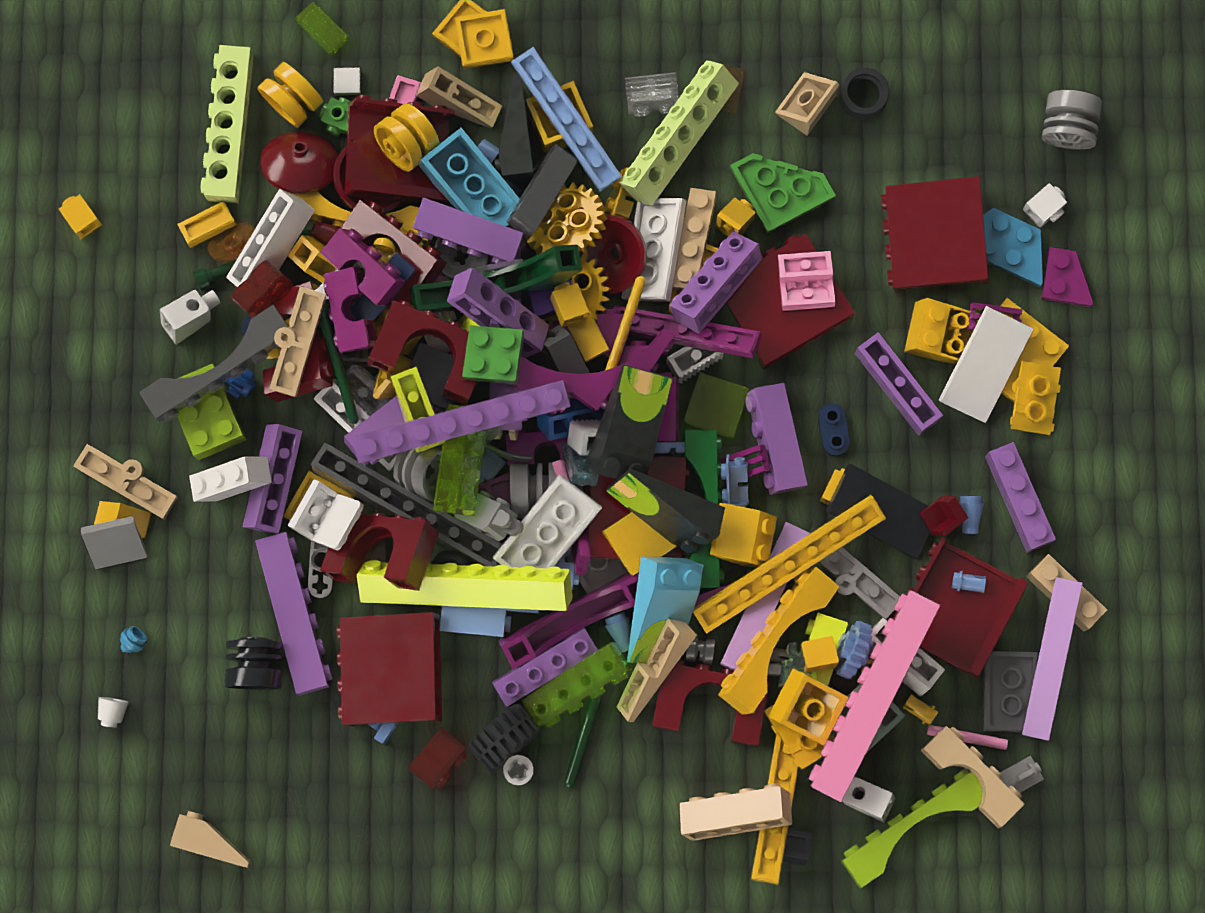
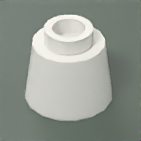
[98,697,129,728]
[503,755,533,785]

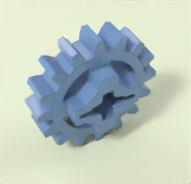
[835,621,873,679]

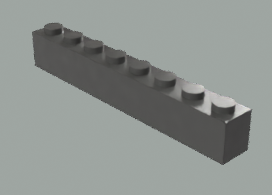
[311,443,502,567]

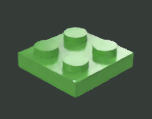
[462,325,524,384]

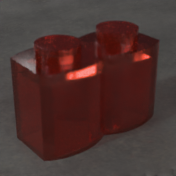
[231,260,293,318]
[408,727,468,789]

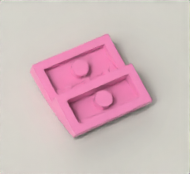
[778,251,835,311]

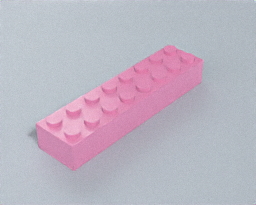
[808,590,940,802]

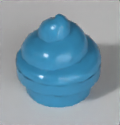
[120,626,147,653]

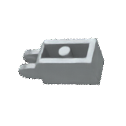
[453,490,524,541]

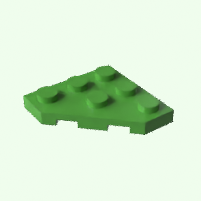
[730,153,836,234]

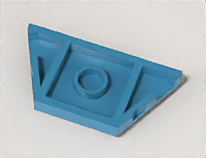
[983,208,1043,288]

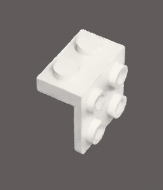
[288,480,364,550]

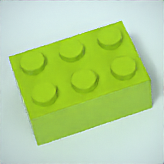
[177,364,246,461]

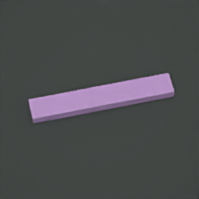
[720,522,810,671]
[1022,577,1082,741]

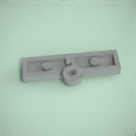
[818,547,900,620]

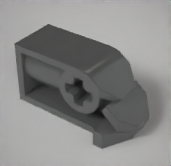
[543,325,596,398]

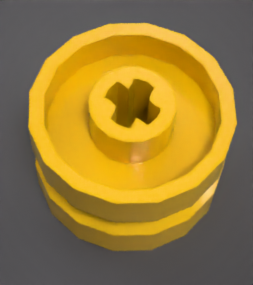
[257,62,323,128]
[374,103,440,172]

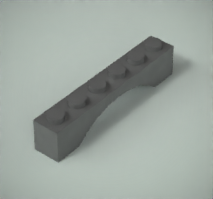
[139,305,289,423]

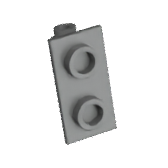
[1000,756,1044,793]

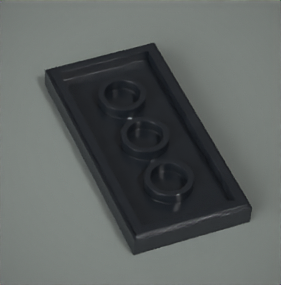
[825,464,930,559]

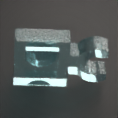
[779,642,809,688]

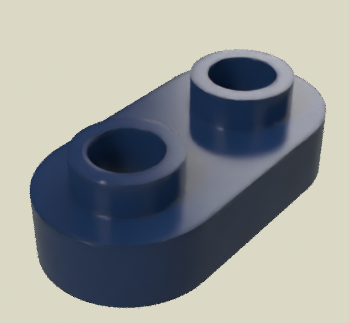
[818,404,850,457]

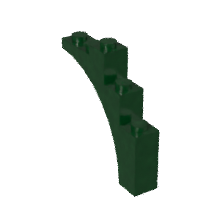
[409,244,582,313]

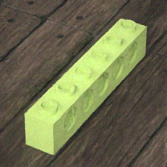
[201,45,254,204]
[619,60,739,206]

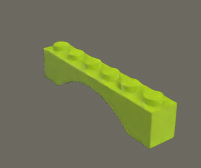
[841,768,982,888]

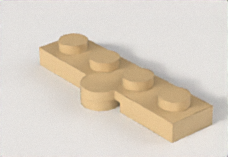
[672,188,717,291]
[269,287,327,397]
[73,444,178,520]

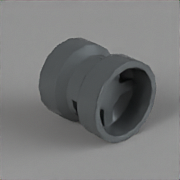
[685,637,715,666]

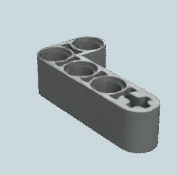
[507,144,577,238]

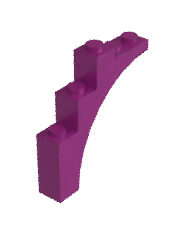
[548,309,679,442]
[509,328,675,415]

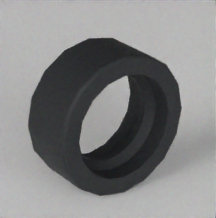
[839,67,890,120]

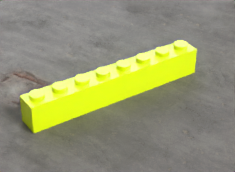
[357,560,573,611]

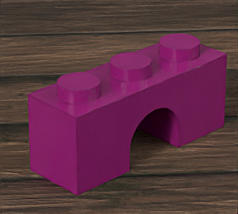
[320,228,405,306]
[323,267,377,352]
[506,428,587,470]

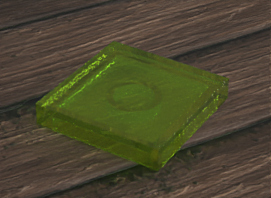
[683,373,749,439]

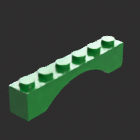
[683,430,724,591]

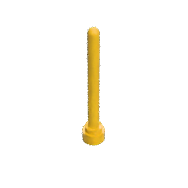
[605,276,646,395]

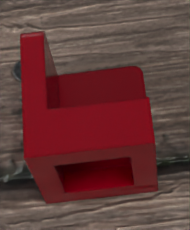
[920,495,968,536]

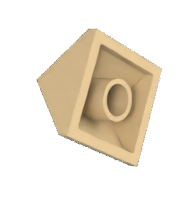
[775,72,839,136]

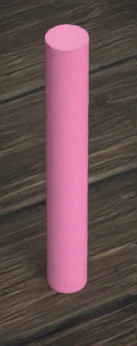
[927,725,1008,750]

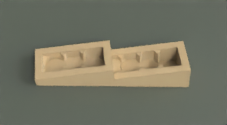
[617,618,697,722]

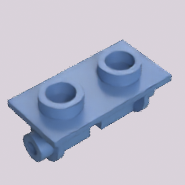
[721,455,749,508]

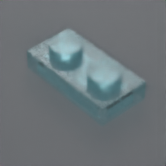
[562,443,599,486]

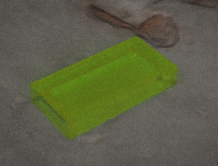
[295,2,349,56]

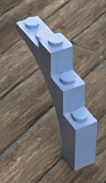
[440,546,579,637]

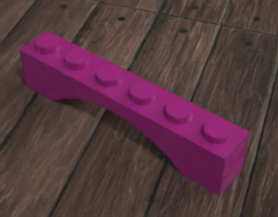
[498,572,639,669]

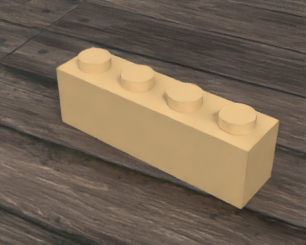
[680,784,792,841]

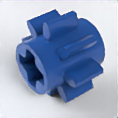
[224,368,257,400]

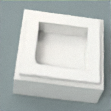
[334,68,360,96]

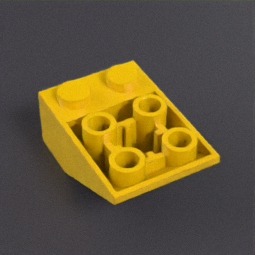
[904,298,979,364]

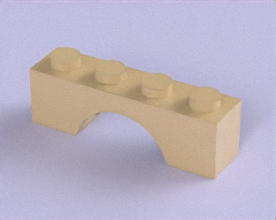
[921,726,1024,828]

